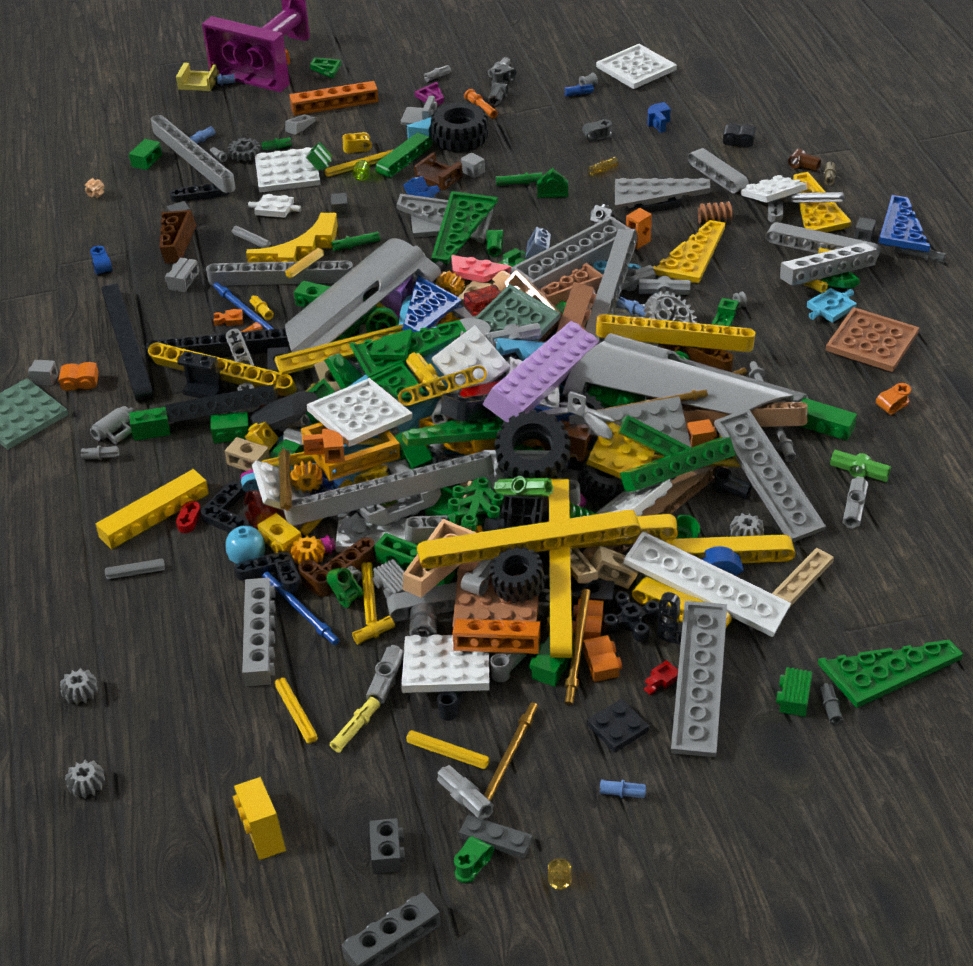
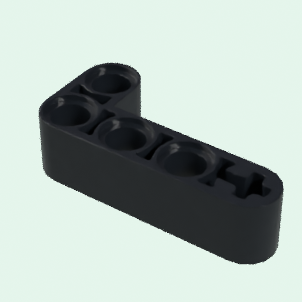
[441,393,497,421]

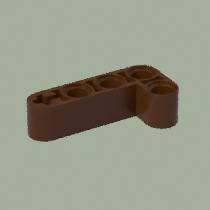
[662,344,733,372]
[299,537,376,597]

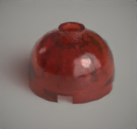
[244,490,279,529]

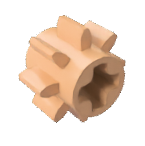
[85,178,104,198]

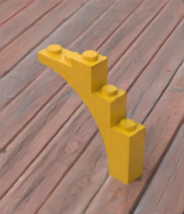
[246,213,338,263]

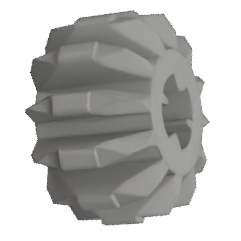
[730,513,764,537]
[60,668,98,705]
[65,759,105,799]

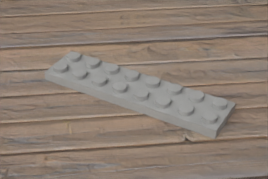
[714,409,826,542]
[671,601,727,757]

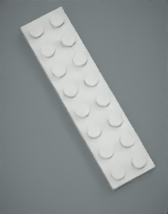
[623,531,791,637]

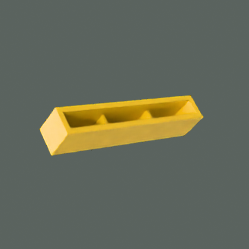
[95,469,209,550]

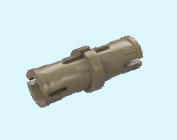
[824,162,836,186]

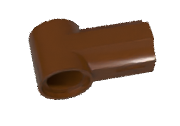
[788,149,822,172]

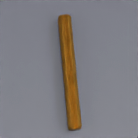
[279,449,292,511]

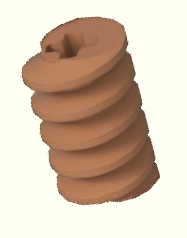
[698,201,733,224]

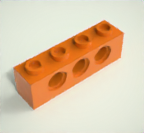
[452,619,541,654]

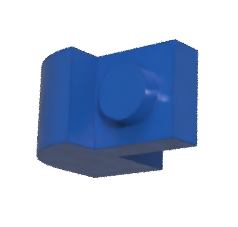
[647,102,671,133]
[403,176,440,198]
[702,546,744,576]

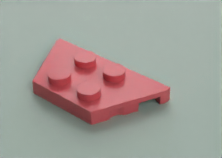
[452,255,511,283]

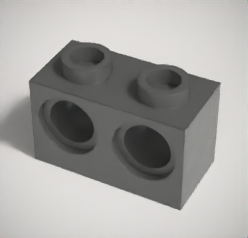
[369,818,405,874]

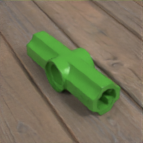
[830,450,891,482]
[494,476,553,497]

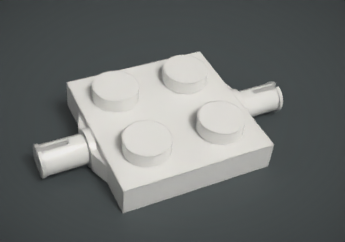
[248,194,301,217]

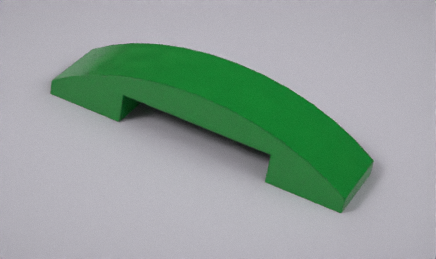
[711,298,739,327]

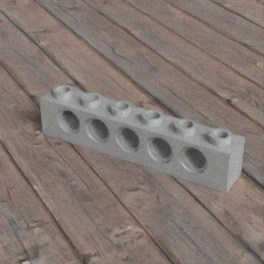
[780,243,877,286]
[242,578,276,687]

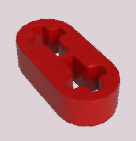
[176,501,201,533]

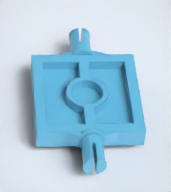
[807,288,857,323]

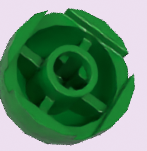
[366,307,399,333]

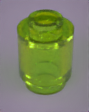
[353,160,370,181]

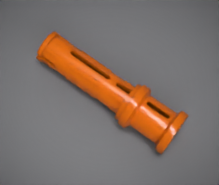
[464,89,498,119]

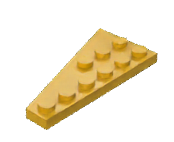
[793,172,851,233]
[653,220,725,283]

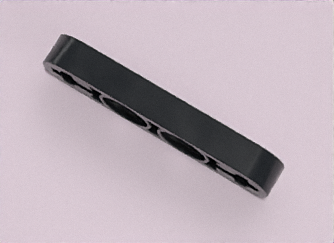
[170,183,231,203]

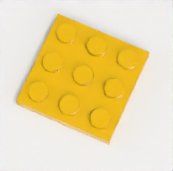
[586,421,655,479]

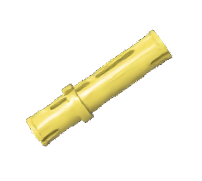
[330,697,380,753]

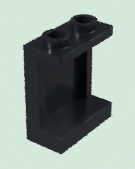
[177,351,223,398]

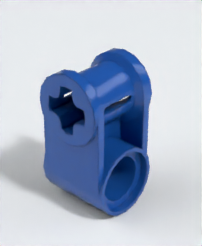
[90,246,113,275]

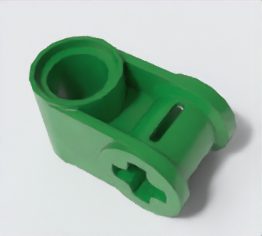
[327,568,364,608]
[454,836,494,883]

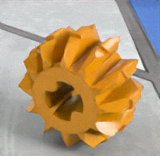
[436,271,465,297]
[290,461,323,494]
[291,535,325,564]

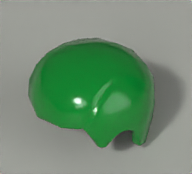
[675,515,700,539]

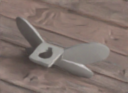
[538,392,615,439]

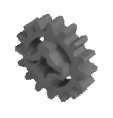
[228,138,261,161]

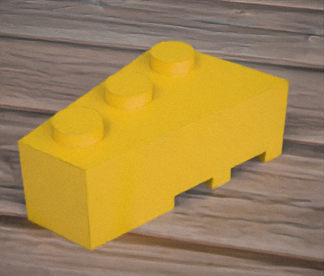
[232,777,286,860]

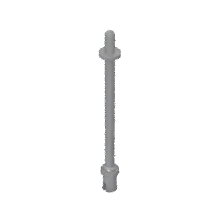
[749,361,797,462]

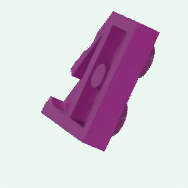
[415,82,444,106]

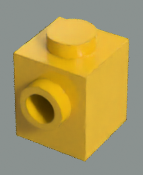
[245,422,279,450]

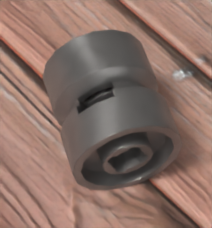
[409,603,437,637]

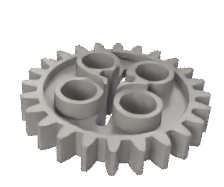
[643,291,697,323]

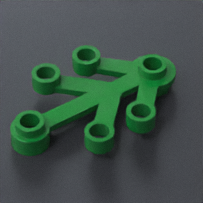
[448,477,504,531]

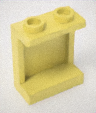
[176,63,219,91]

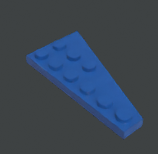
[879,195,930,252]
[402,275,462,332]

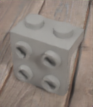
[401,96,437,126]

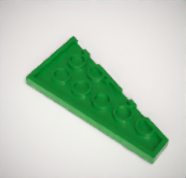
[431,191,498,265]
[349,320,467,378]
[306,362,427,425]
[402,416,505,447]
[818,640,963,708]

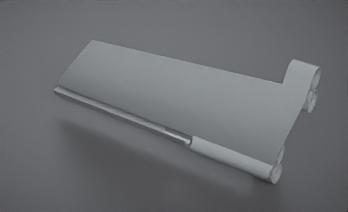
[285,238,441,352]
[563,333,807,415]

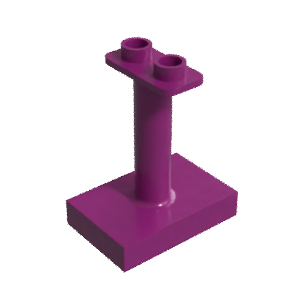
[202,0,310,92]

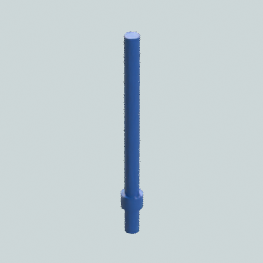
[213,282,274,330]
[263,572,339,645]

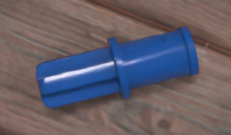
[564,84,594,97]

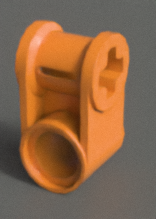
[876,383,911,415]

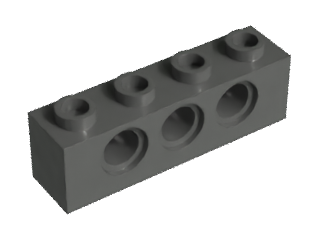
[341,892,441,966]

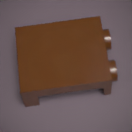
[414,153,463,190]

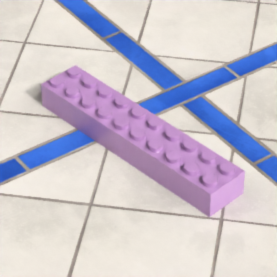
[483,321,600,422]

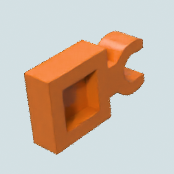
[214,309,243,326]

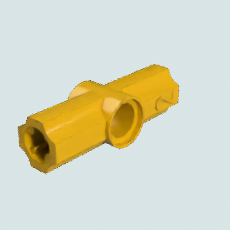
[406,352,446,398]

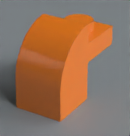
[303,429,345,463]

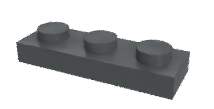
[459,815,533,859]

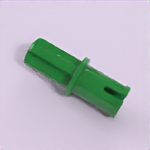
[261,137,292,151]

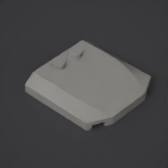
[356,488,441,526]

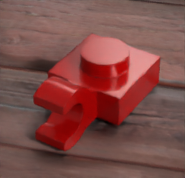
[644,660,678,695]

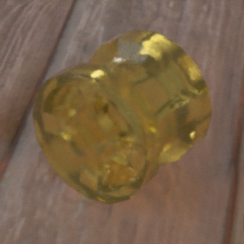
[548,858,571,889]

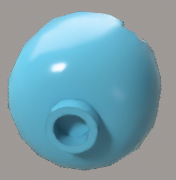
[226,526,266,564]

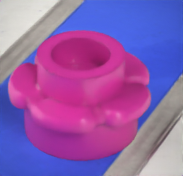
[321,535,335,555]

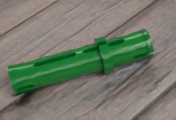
[496,172,542,186]
[331,231,381,251]

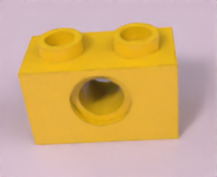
[258,513,302,554]

